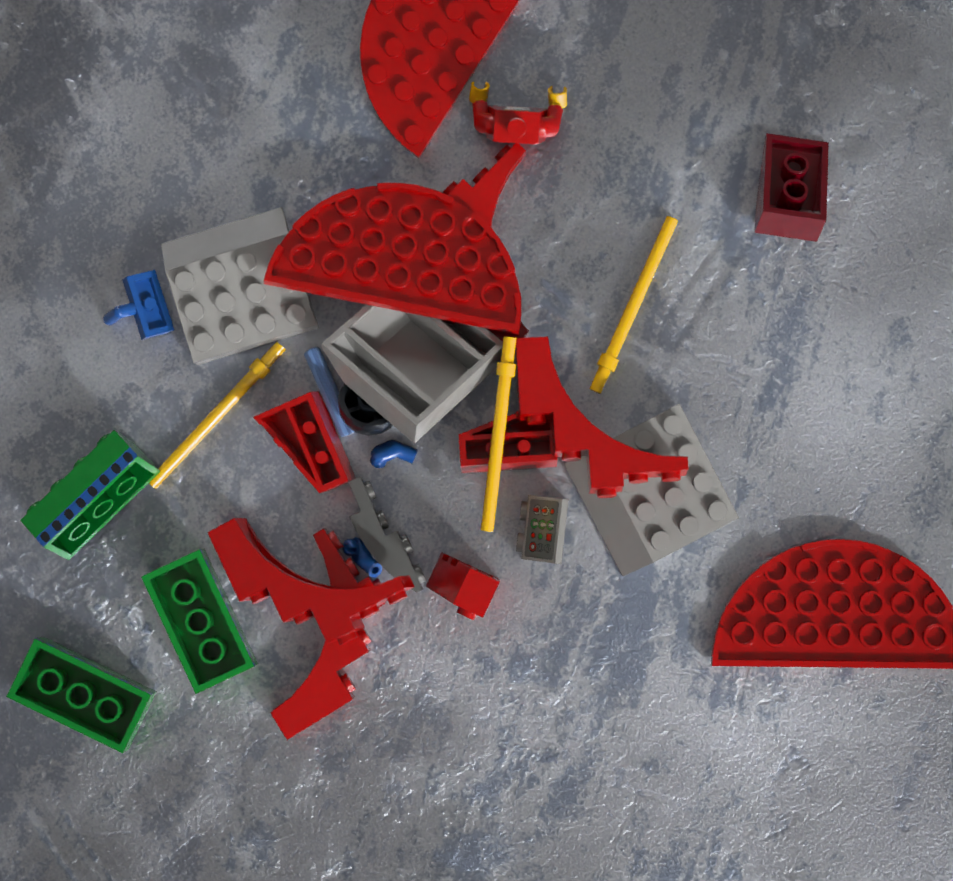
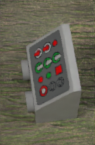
[516,495,569,564]

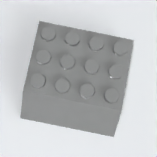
[161,207,319,365]
[321,305,503,444]
[564,403,739,576]

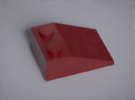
[754,133,829,242]

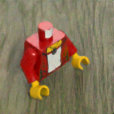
[469,81,567,144]

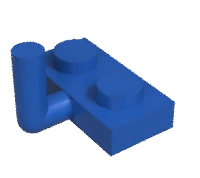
[103,270,174,340]

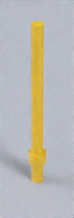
[589,216,678,394]
[481,336,517,532]
[149,341,286,489]

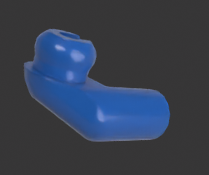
[370,440,418,468]
[343,537,383,578]

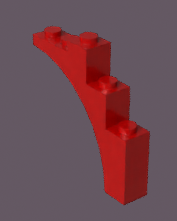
[442,143,529,342]
[515,336,689,498]
[207,518,415,645]
[270,528,386,740]

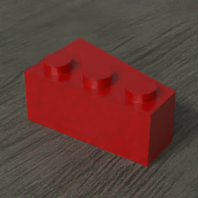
[253,391,356,493]
[459,410,558,473]
[426,552,500,620]

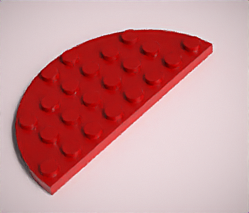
[360,0,520,159]
[263,183,521,335]
[711,539,953,669]

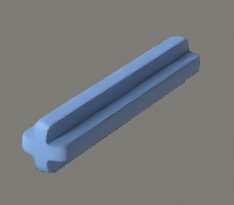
[304,347,355,437]

